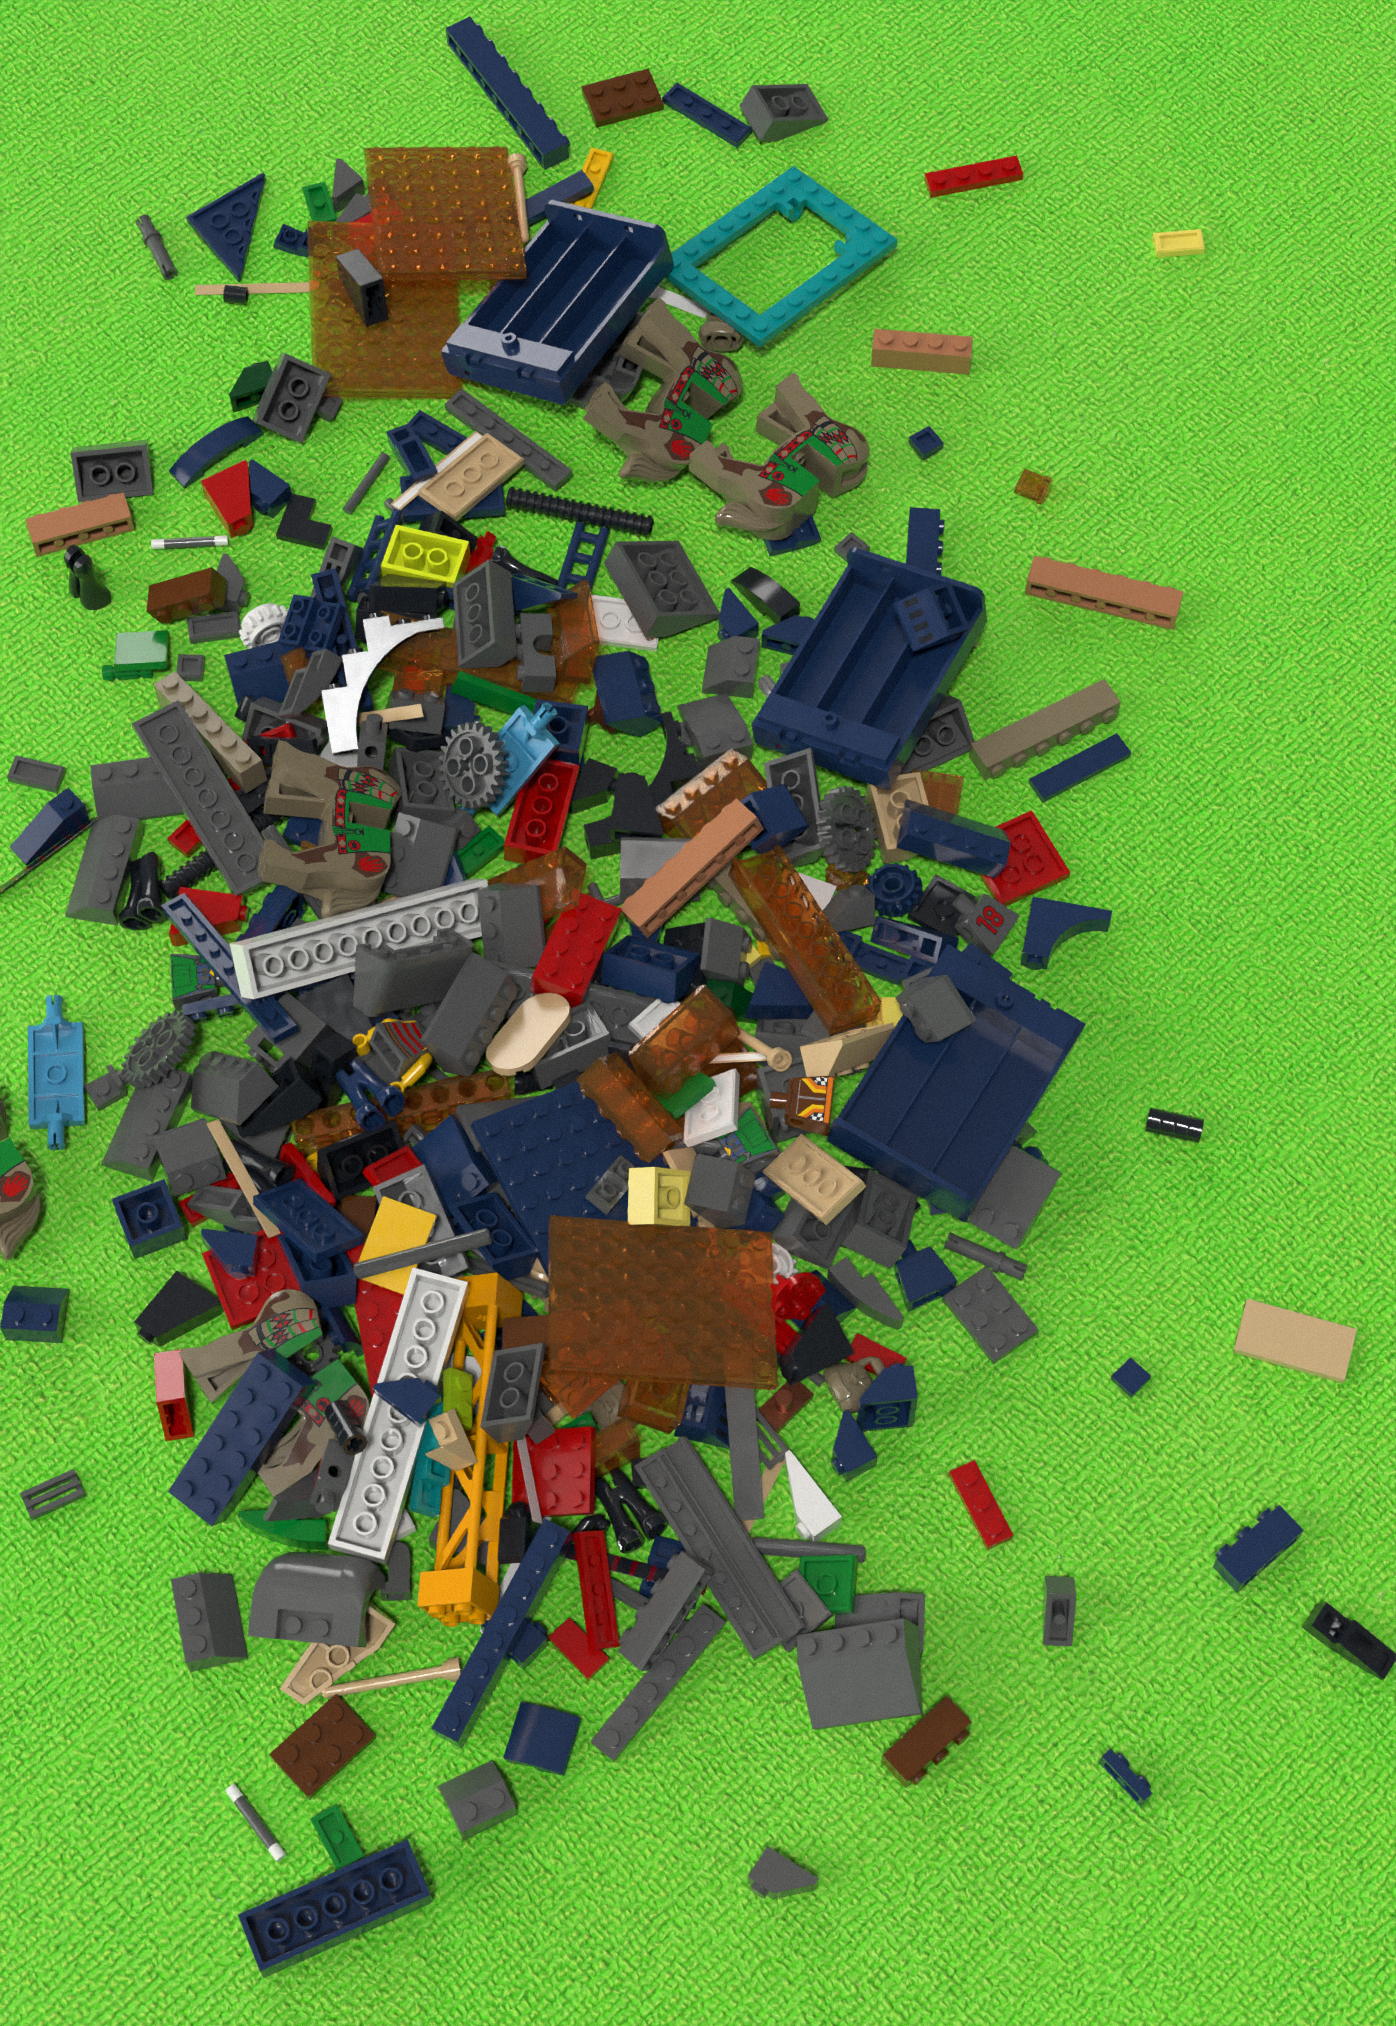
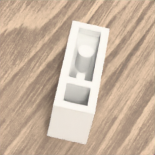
[784,1450,842,1542]

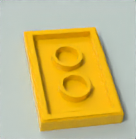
[356,1196,437,1295]

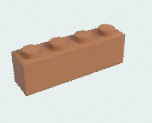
[871,329,973,375]
[25,492,135,557]

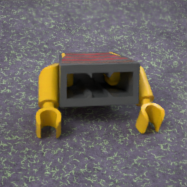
[352,1018,432,1098]

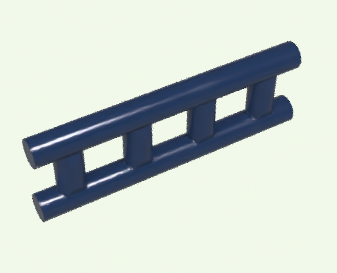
[346,509,402,601]
[549,522,610,617]

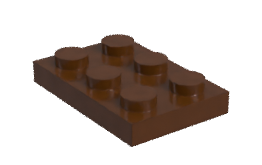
[581,68,664,128]
[269,1694,376,1800]

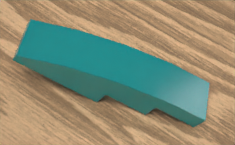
[409,1393,450,1518]

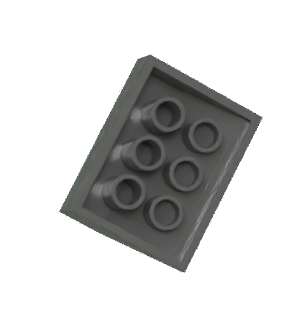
[604,541,720,637]
[797,1618,923,1730]

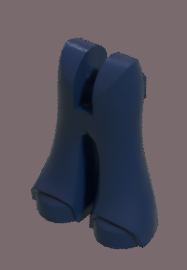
[335,1057,405,1131]

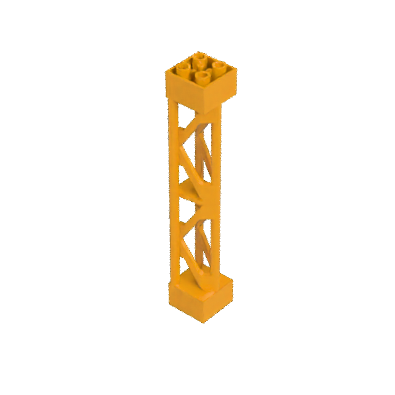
[417,1272,523,1627]

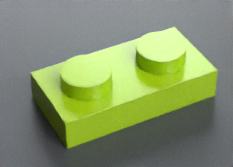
[443,1367,472,1432]

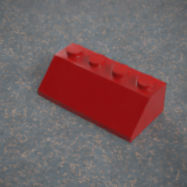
[504,759,580,864]

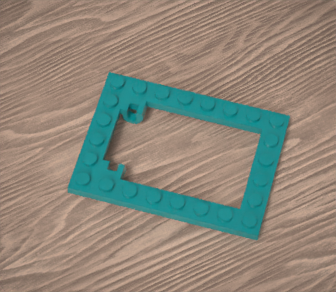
[665,166,898,347]

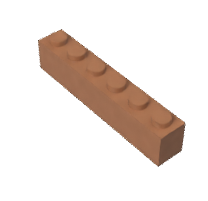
[1025,556,1183,630]
[620,798,764,938]

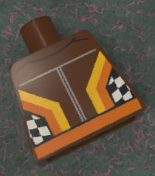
[769,1076,835,1136]

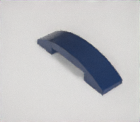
[169,416,264,489]
[827,931,935,986]

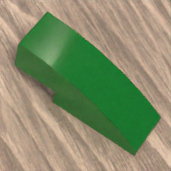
[238,1510,328,1550]

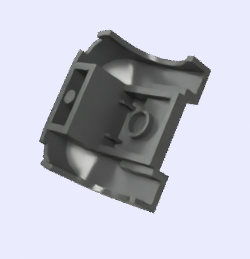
[567,311,644,408]
[248,1552,386,1648]

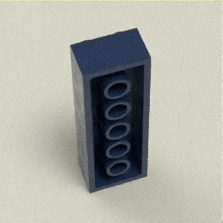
[168,1348,316,1526]
[238,1839,433,1978]

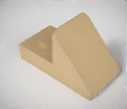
[426,1409,478,1471]

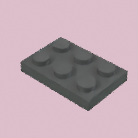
[942,1266,1039,1365]

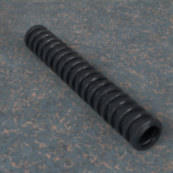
[506,487,654,537]
[159,808,288,900]

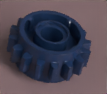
[864,863,923,918]

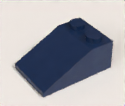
[412,1114,499,1217]

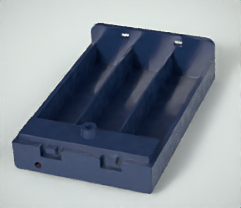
[441,200,674,405]
[751,547,987,790]
[827,944,1086,1222]

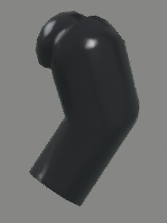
[571,1514,611,1542]

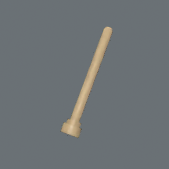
[507,153,529,243]
[728,1021,792,1072]
[321,1657,462,1698]

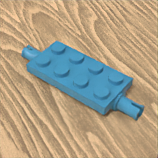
[459,703,560,817]
[28,995,85,1150]

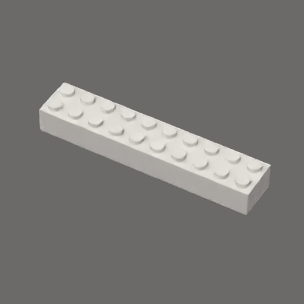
[230,878,488,999]
[328,1268,469,1565]

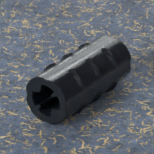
[1145,1107,1204,1143]
[324,1400,367,1455]

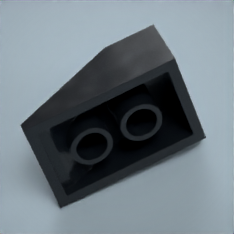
[236,1056,323,1138]

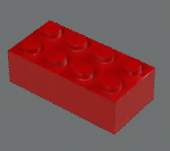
[529,889,622,1008]

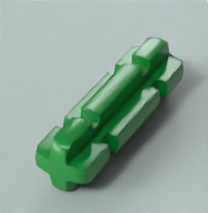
[102,665,153,680]

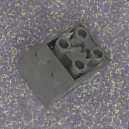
[834,1592,925,1661]

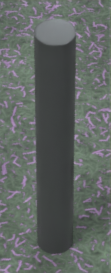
[343,452,390,515]

